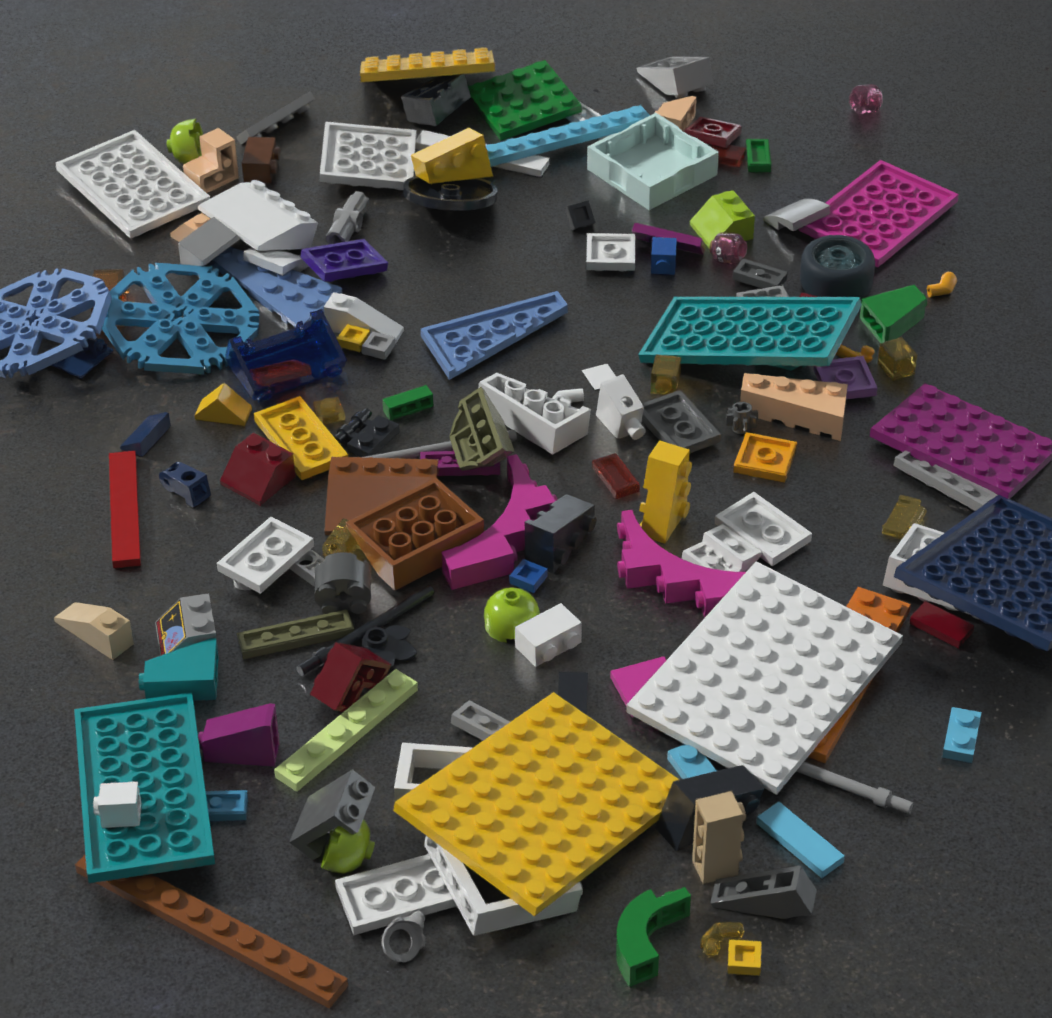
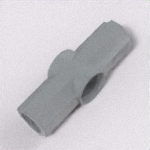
[326,191,370,244]

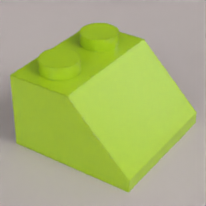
[690,190,755,250]

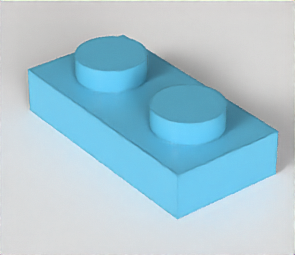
[942,707,981,763]
[667,744,716,779]

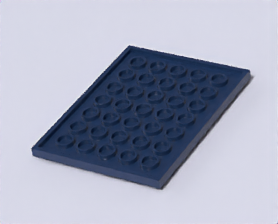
[894,495,1052,651]

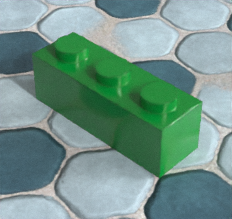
[382,385,434,420]

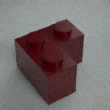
[310,642,392,712]

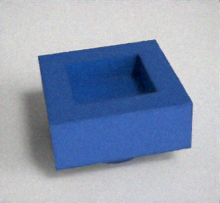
[509,559,547,593]

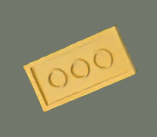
[254,396,348,480]

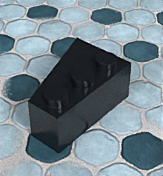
[655,765,765,852]

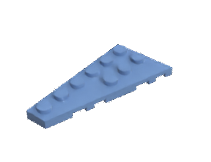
[209,247,342,335]
[421,291,568,380]

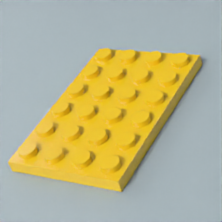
[360,48,495,82]

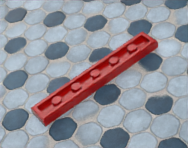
[109,451,141,568]

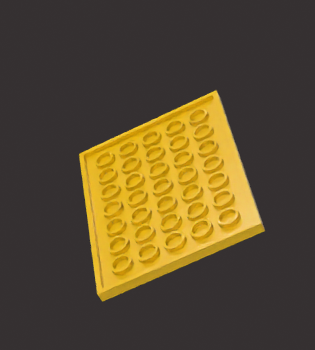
[393,692,680,917]

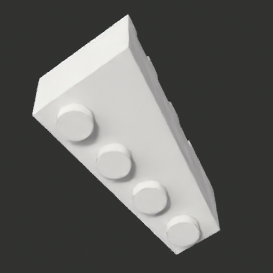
[479,373,591,454]

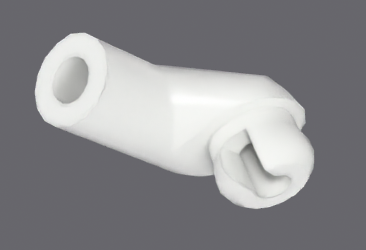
[552,388,584,402]

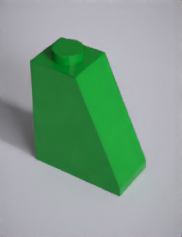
[860,285,927,347]

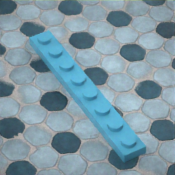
[486,105,650,167]

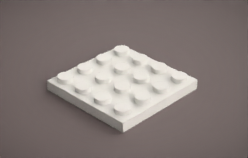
[319,122,416,190]

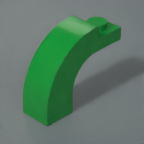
[616,887,691,987]

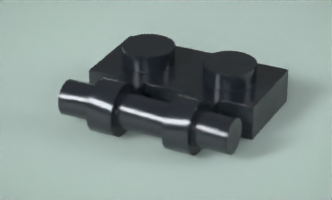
[334,408,400,457]

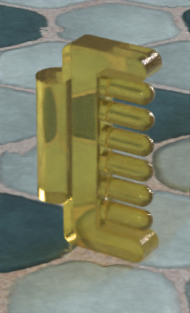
[882,495,927,539]

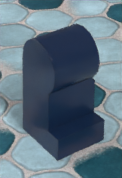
[159,461,211,508]

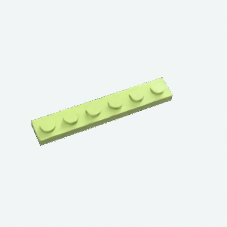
[274,669,418,792]

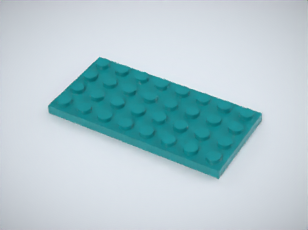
[638,297,862,367]
[74,692,215,883]

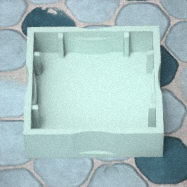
[587,113,719,210]

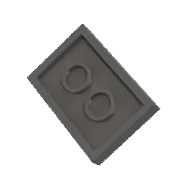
[642,390,721,453]

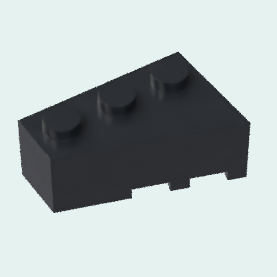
[401,74,471,126]
[525,494,597,574]

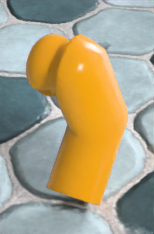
[927,272,957,297]

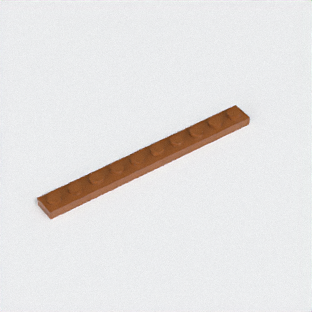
[75,855,348,1008]

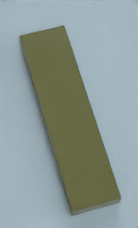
[236,609,354,659]

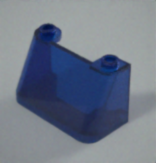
[225,309,347,402]

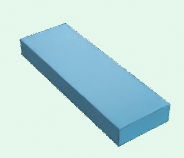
[756,802,845,878]

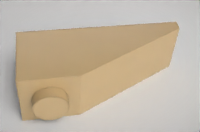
[54,602,134,660]

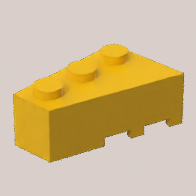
[411,128,493,184]
[639,440,692,544]

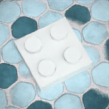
[586,233,635,271]

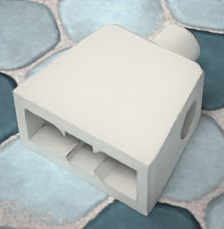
[596,374,646,440]

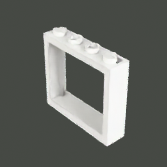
[424,836,583,936]

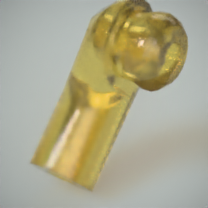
[700,922,744,956]

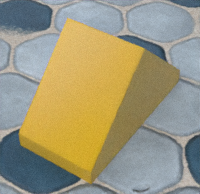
[195,383,252,426]

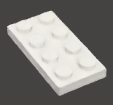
[335,854,457,935]

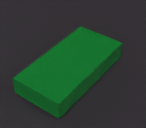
[745,139,772,172]

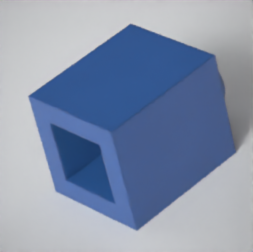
[651,237,677,275]

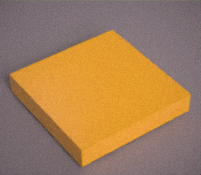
[733,432,797,483]

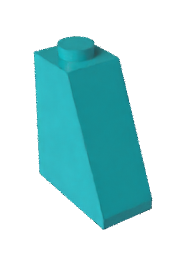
[139,638,219,701]

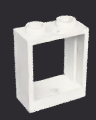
[394,743,473,801]

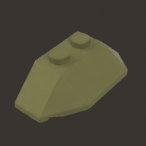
[449,387,515,471]

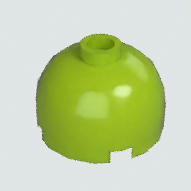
[167,118,203,164]
[484,587,540,643]
[321,819,375,873]

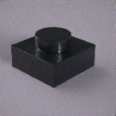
[564,200,596,230]

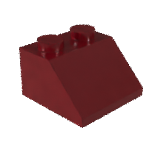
[220,432,295,506]

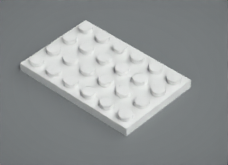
[56,130,210,238]

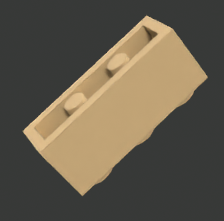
[692,791,746,884]

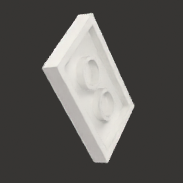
[715,492,812,566]
[217,517,314,594]

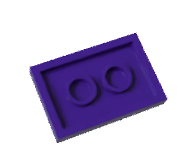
[300,239,388,282]

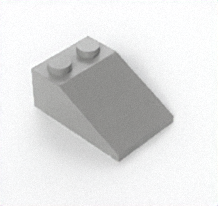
[637,57,714,98]

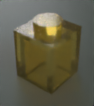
[878,337,917,381]
[651,354,681,395]

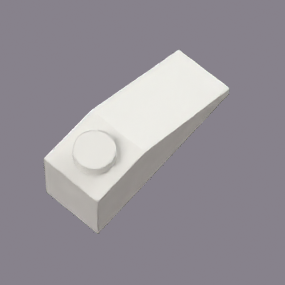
[324,292,404,344]

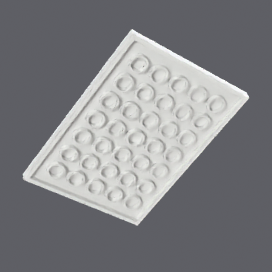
[626,561,903,795]

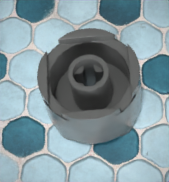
[315,552,371,614]

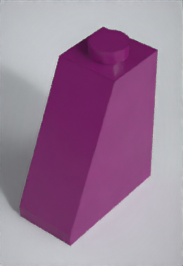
[198,703,280,767]

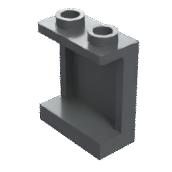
[289,769,375,860]

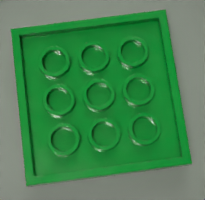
[468,60,582,141]

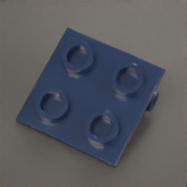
[51,338,113,378]

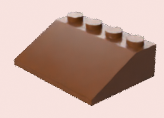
[324,457,439,536]
[346,478,484,591]

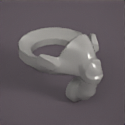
[382,911,426,963]

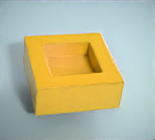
[336,324,370,352]
[728,940,761,976]

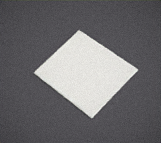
[582,364,616,390]

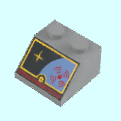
[155,593,219,656]

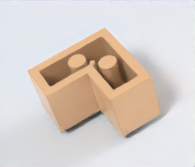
[183,128,239,193]

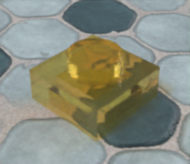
[313,397,345,424]

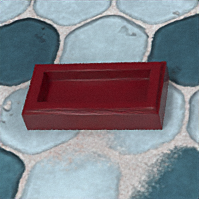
[909,601,974,649]

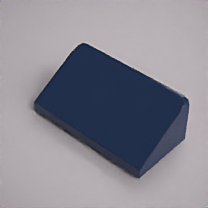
[120,412,171,457]

